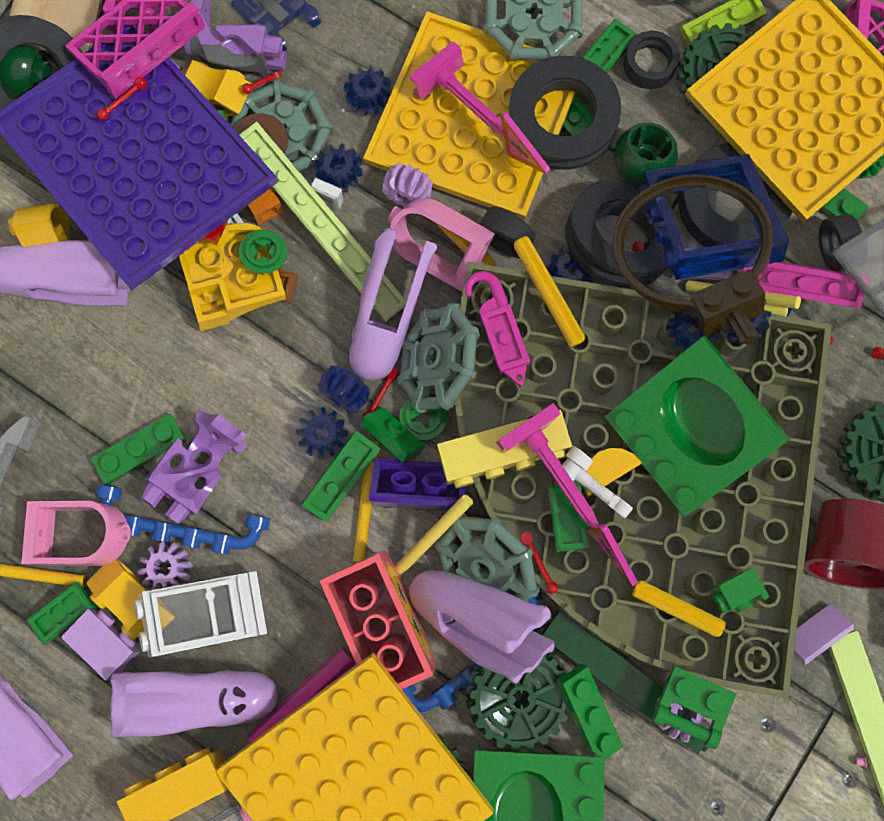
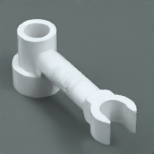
[562,445,633,518]

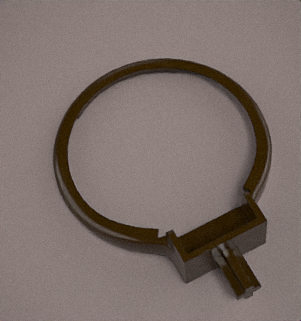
[612,174,773,346]

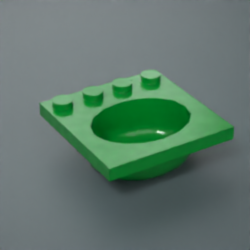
[605,336,790,517]
[473,749,605,821]

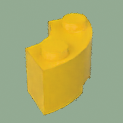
[182,60,251,116]
[8,203,70,247]
[86,559,175,640]

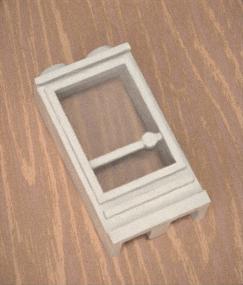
[134,571,267,657]

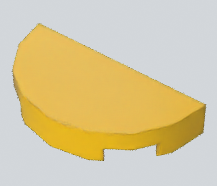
[583,448,642,497]

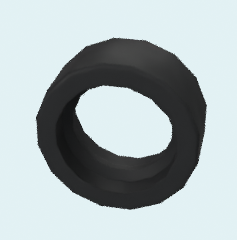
[623,30,680,90]
[479,207,536,258]
[818,214,866,272]

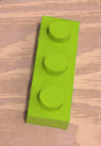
[679,0,767,46]

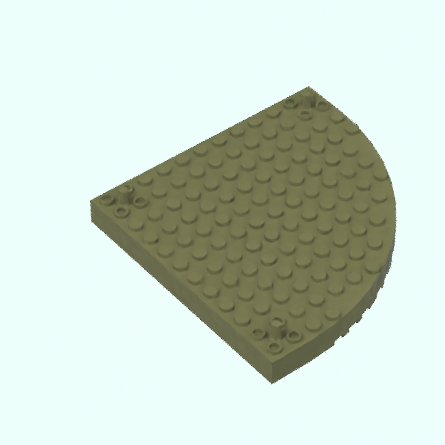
[453,262,832,698]

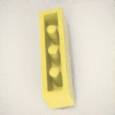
[437,410,572,488]

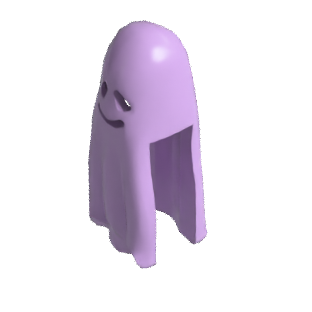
[349,228,437,381]
[0,240,129,307]
[408,570,555,684]
[110,670,278,737]
[0,674,74,800]

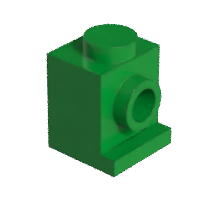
[711,568,769,613]

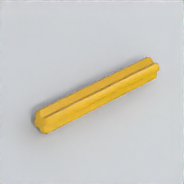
[514,236,585,347]

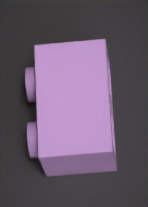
[61,609,141,681]

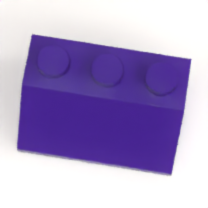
[369,458,466,512]

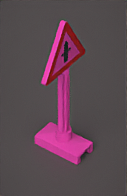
[409,41,551,174]
[496,403,638,586]

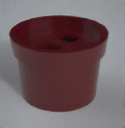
[804,498,884,590]

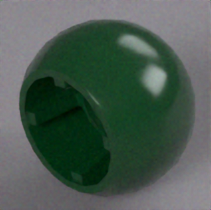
[0,44,52,99]
[614,122,678,187]

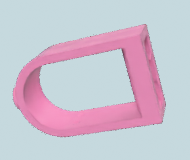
[388,198,495,292]
[21,501,131,566]

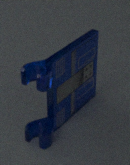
[231,0,321,51]

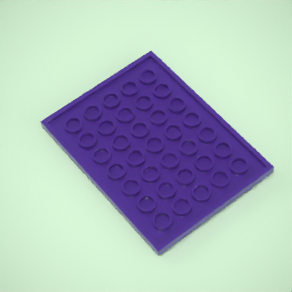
[0,25,278,291]

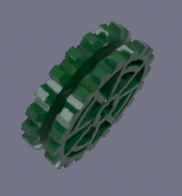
[677,23,756,120]
[837,403,884,501]
[465,653,568,752]

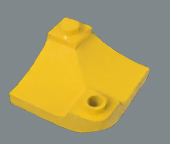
[179,223,286,331]

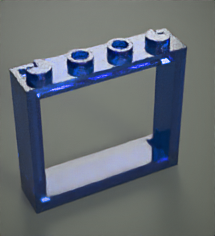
[639,154,789,280]

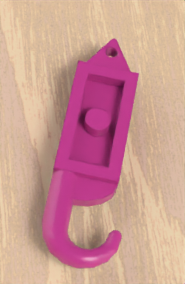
[465,271,530,388]

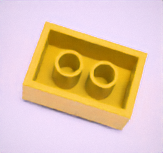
[116,747,228,821]

